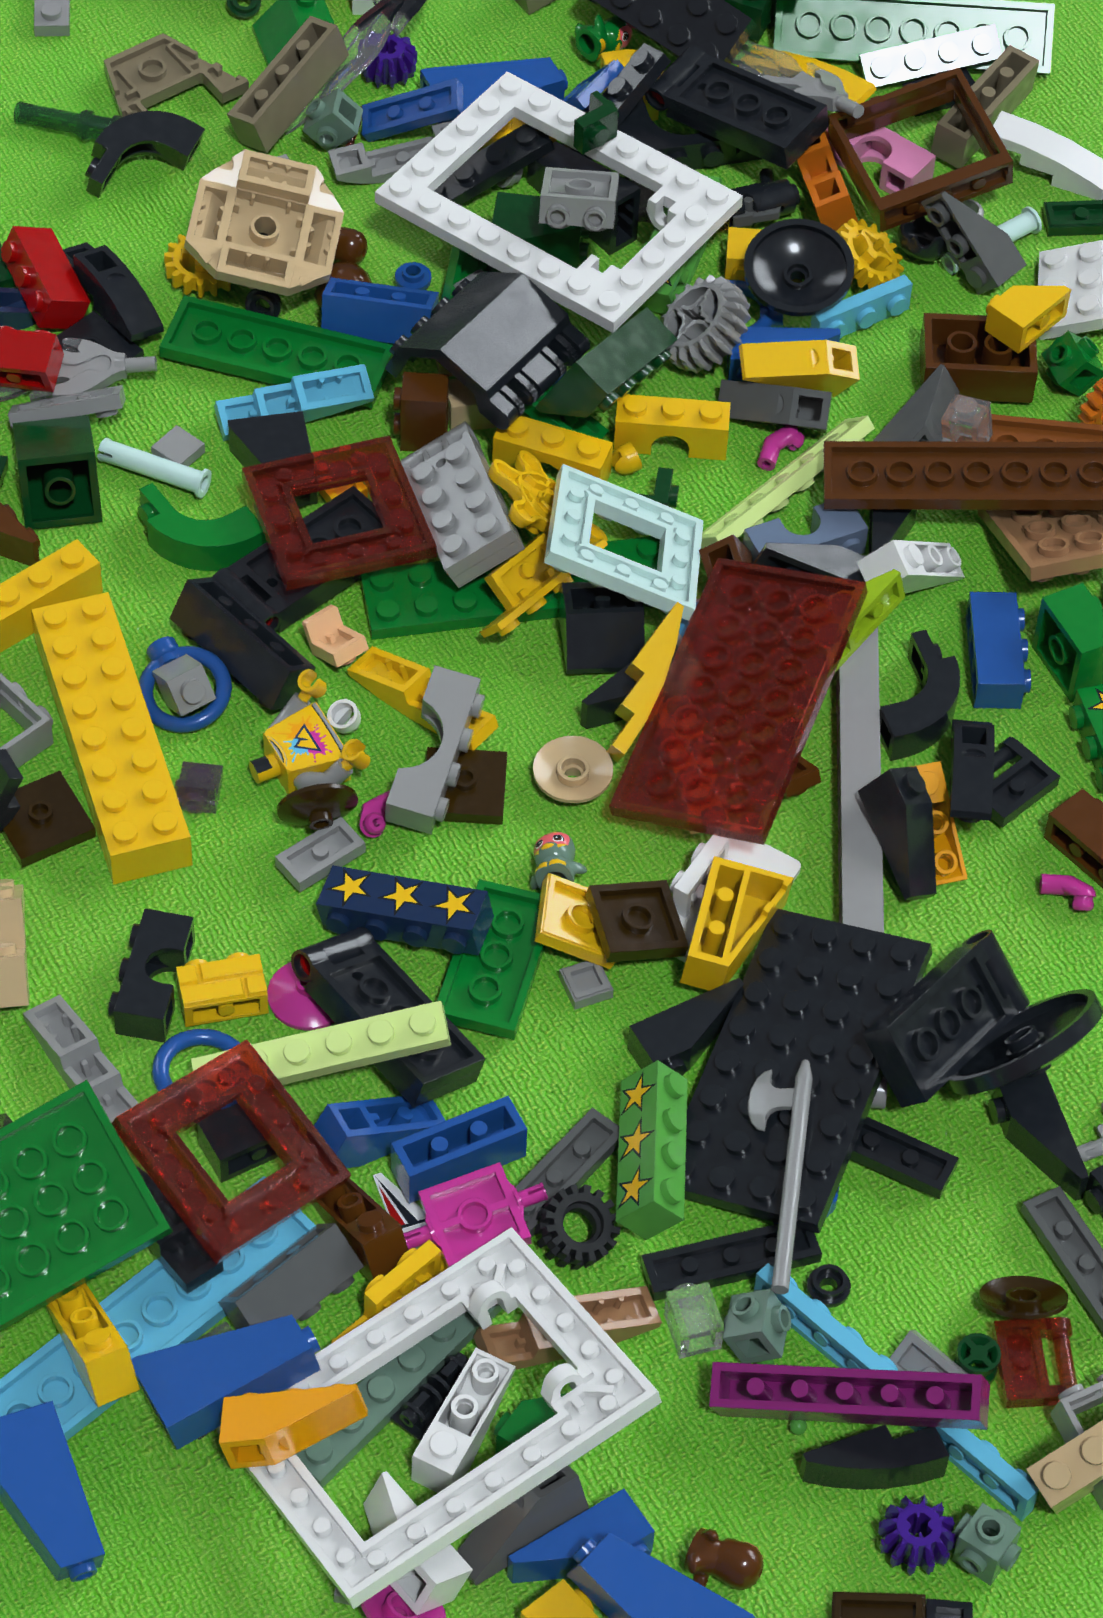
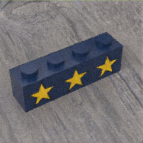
[316,865,494,956]

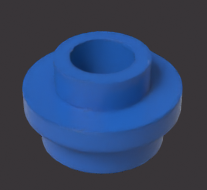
[395,262,431,290]

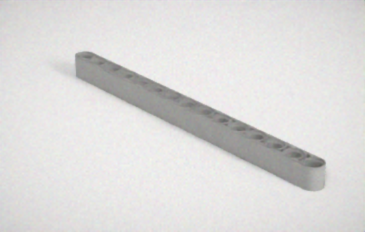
[836,627,887,1109]

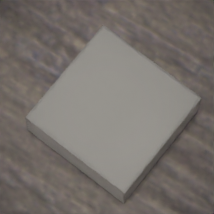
[151,425,205,466]
[559,961,614,1010]

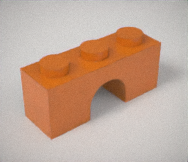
[796,131,858,231]

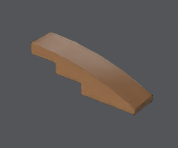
[473,1286,662,1369]

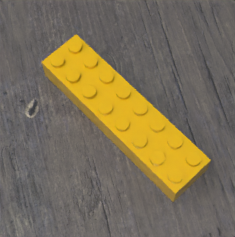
[31,592,193,885]

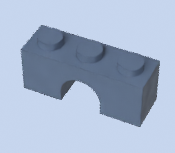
[743,503,868,585]

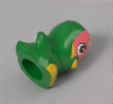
[575,15,632,62]

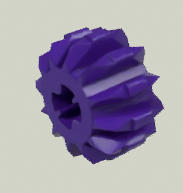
[358,31,417,89]
[878,1494,957,1576]

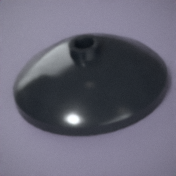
[743,218,854,316]

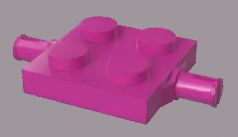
[403,1162,548,1268]

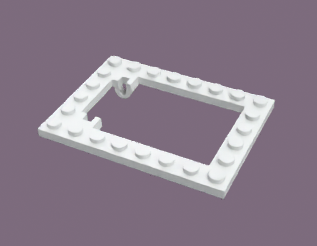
[375,72,743,333]
[216,1227,662,1609]

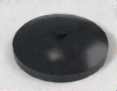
[948,989,1103,1095]

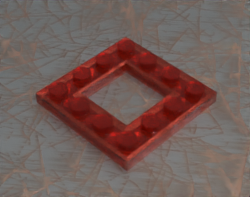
[242,436,437,591]
[112,1039,351,1265]

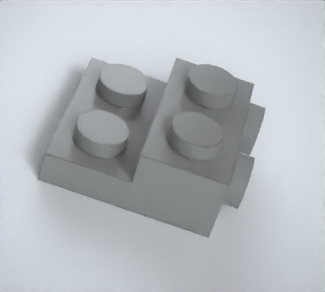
[539,167,619,232]

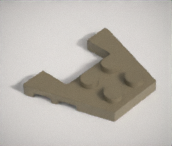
[104,33,249,118]

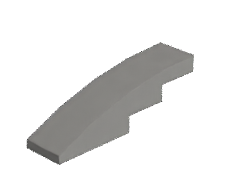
[23,995,146,1135]

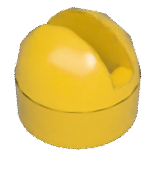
[612,442,643,475]

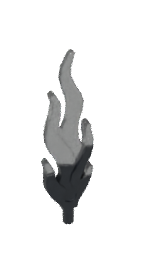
[284,0,426,135]

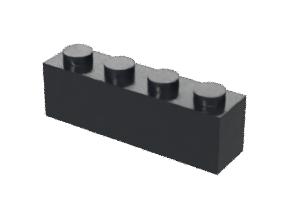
[170,577,316,710]

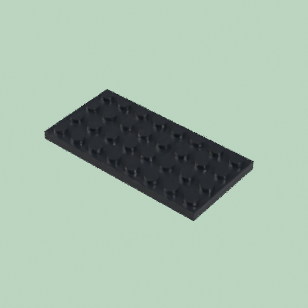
[685,909,932,1234]

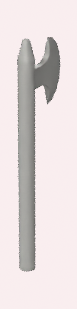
[748,1059,813,1294]

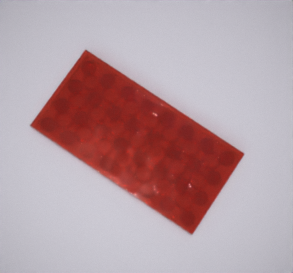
[609,558,868,845]

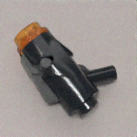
[718,168,800,231]

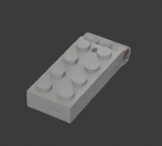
[400,421,525,588]

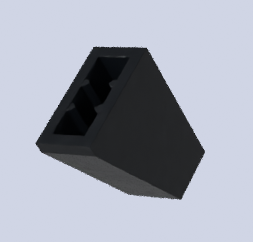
[227,411,318,509]

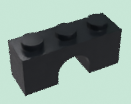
[108,909,195,1043]

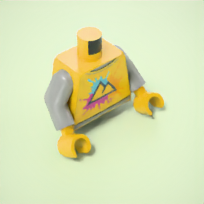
[249,669,370,794]

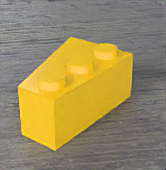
[680,856,794,991]

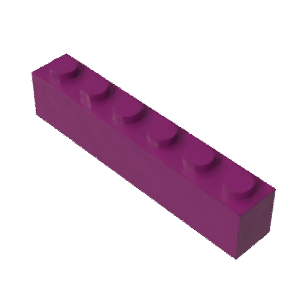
[709,1362,990,1430]

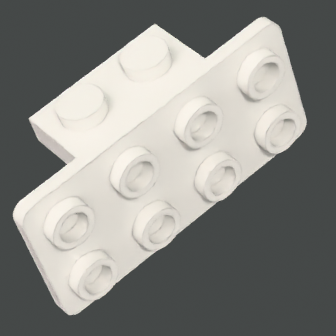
[670,830,801,962]

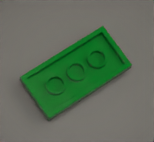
[437,879,546,1040]

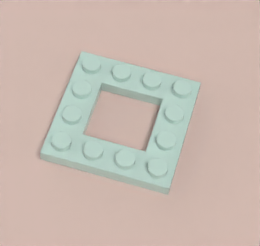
[544,464,704,621]

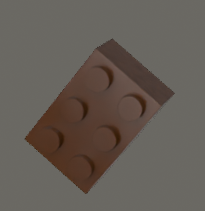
[919,313,1038,403]

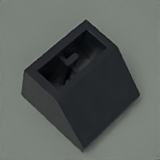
[558,582,645,674]

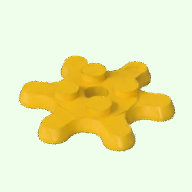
[488,450,608,544]

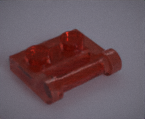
[992,1317,1078,1408]

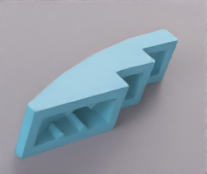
[214,364,374,441]

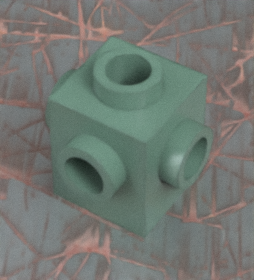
[303,88,363,152]
[723,1288,791,1363]
[952,1503,1022,1586]

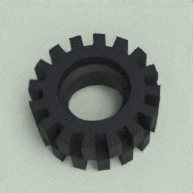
[535,1184,621,1270]

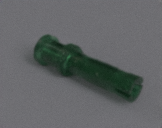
[14,101,122,142]

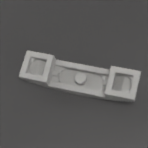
[328,121,452,184]

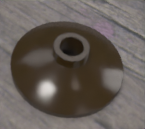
[277,783,358,830]
[979,1276,1068,1325]

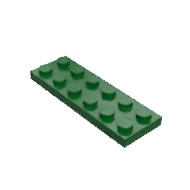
[159,295,393,408]

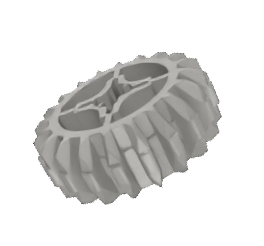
[660,275,751,373]

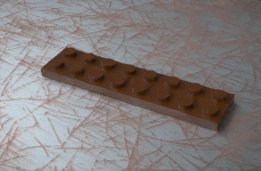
[823,441,1103,510]

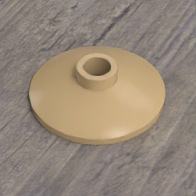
[533,736,613,803]

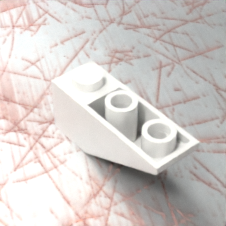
[857,540,965,594]
[411,1348,516,1493]
[363,1471,473,1615]

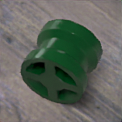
[954,1333,1001,1384]

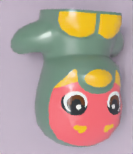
[530,832,587,890]

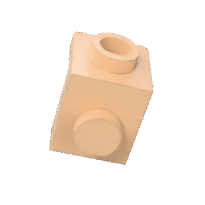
[302,604,369,668]

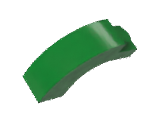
[138,483,267,571]

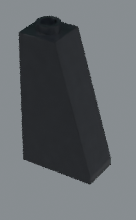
[527,141,641,256]

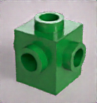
[1041,330,1103,397]

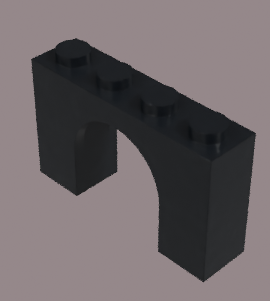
[617,97,762,180]

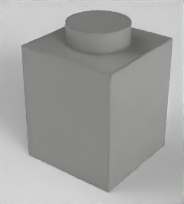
[152,654,216,717]

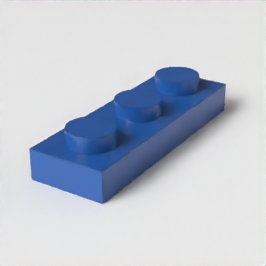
[362,78,464,142]

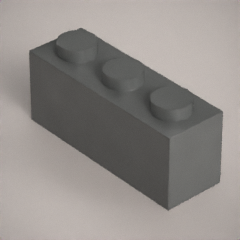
[218,1223,364,1329]

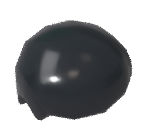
[897,216,949,262]

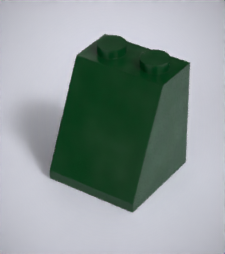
[487,192,589,272]
[13,415,103,530]

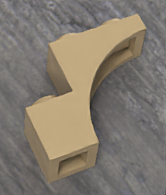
[0,879,30,1008]

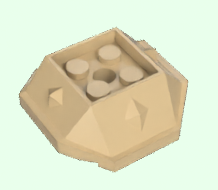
[184,149,344,296]

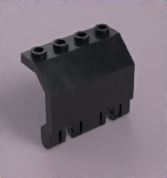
[385,271,590,430]

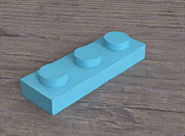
[810,274,913,339]

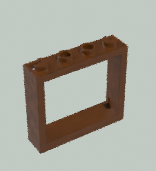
[828,67,1013,232]

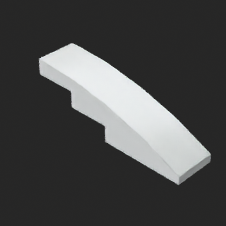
[993,111,1103,200]

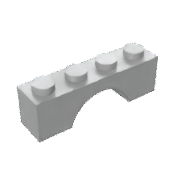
[385,665,485,835]

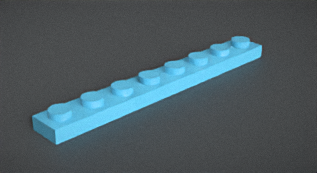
[754,1263,1039,1521]

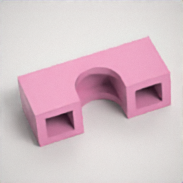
[825,127,936,194]

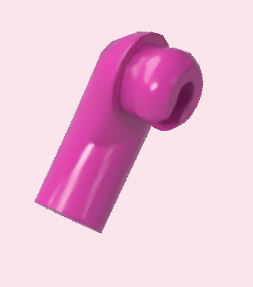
[757,425,804,471]
[359,789,391,838]
[1039,874,1096,911]

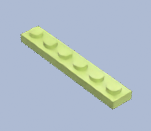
[701,416,875,549]
[191,1001,451,1104]

